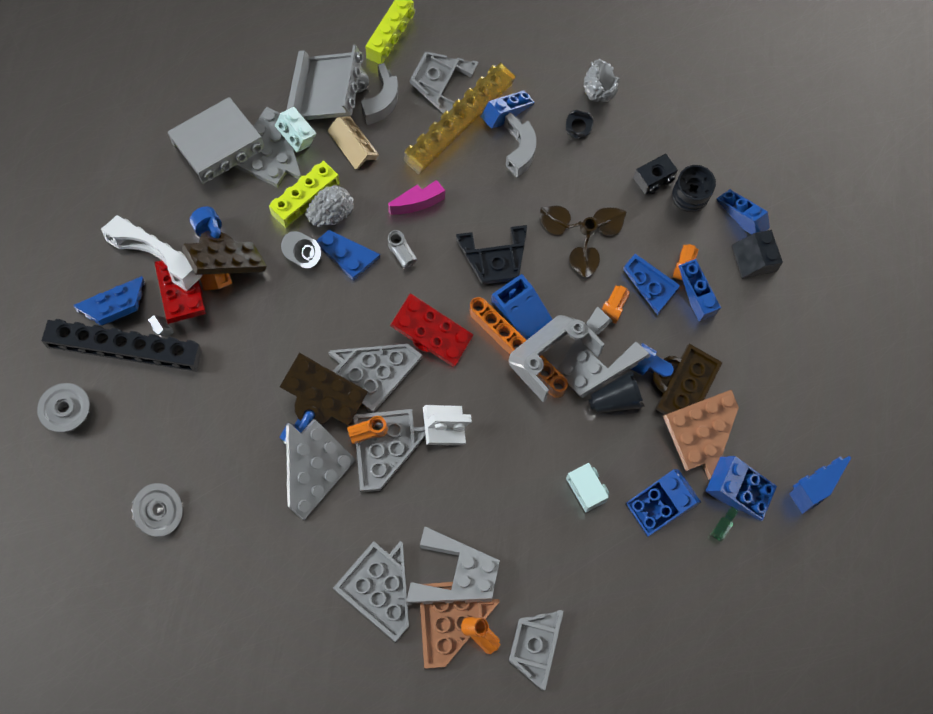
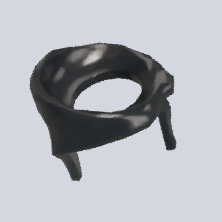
[566,110,594,139]

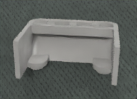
[509,315,605,402]

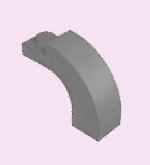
[361,63,398,125]
[504,113,536,178]

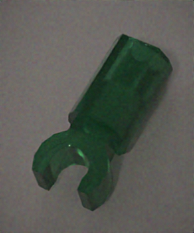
[711,507,739,542]

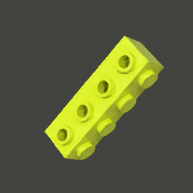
[365,0,415,64]
[269,161,340,228]

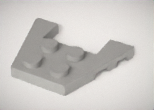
[410,52,479,119]

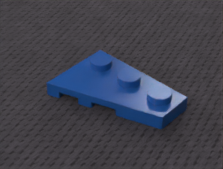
[316,230,380,281]
[623,254,680,315]

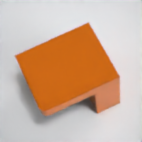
[200,273,232,290]

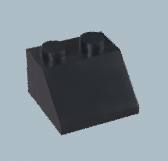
[732,230,783,279]

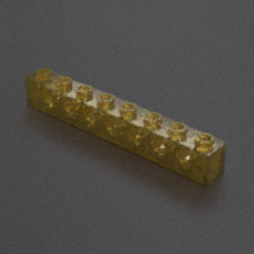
[403,62,516,175]

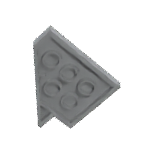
[234,107,301,188]
[329,344,423,413]
[354,409,426,493]
[286,420,356,520]
[333,541,409,643]

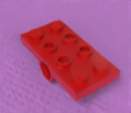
[154,254,206,324]
[390,293,474,367]

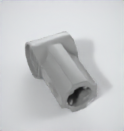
[388,230,417,269]

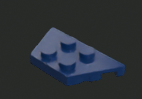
[74,276,145,326]

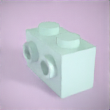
[275,107,317,152]
[566,463,609,513]

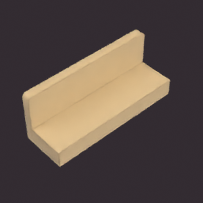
[328,116,379,169]

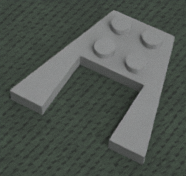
[557,307,650,398]
[406,527,500,605]

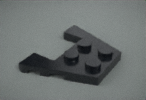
[456,225,527,285]

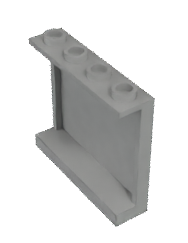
[287,45,363,120]
[167,97,265,184]

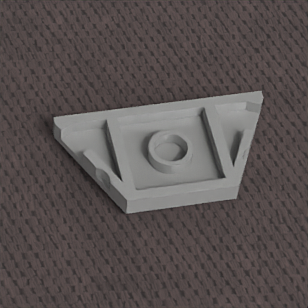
[509,610,564,691]

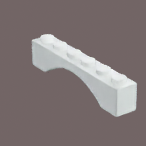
[101,215,202,291]

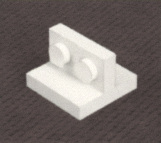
[423,405,472,446]

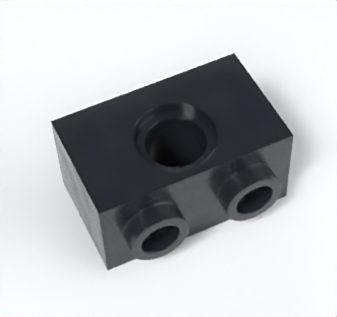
[633,153,678,194]

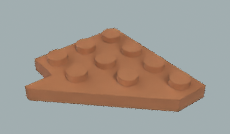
[663,390,739,480]
[420,582,500,669]

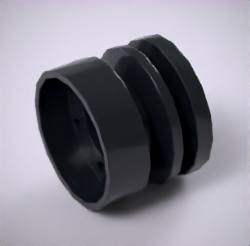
[672,165,716,212]

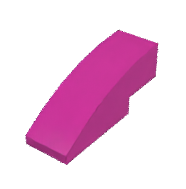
[388,180,445,215]

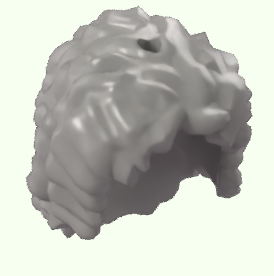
[583,58,620,103]
[305,185,354,227]

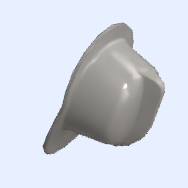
[281,231,322,268]

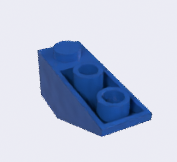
[480,90,535,129]
[716,189,770,234]
[679,259,721,322]

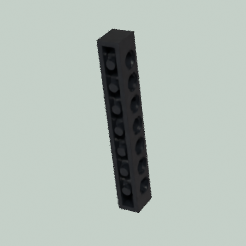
[41,319,202,372]

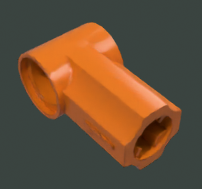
[673,244,699,280]
[601,285,630,324]
[347,416,388,444]
[461,617,501,654]

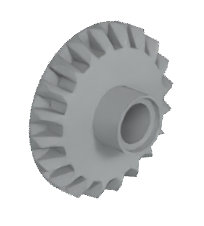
[37,383,90,433]
[131,483,183,537]

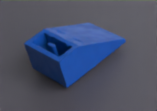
[491,274,553,340]
[706,456,777,521]
[789,456,851,514]
[626,469,701,536]

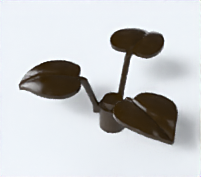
[540,206,627,278]

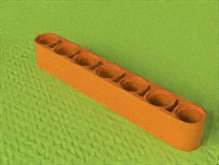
[469,297,568,398]

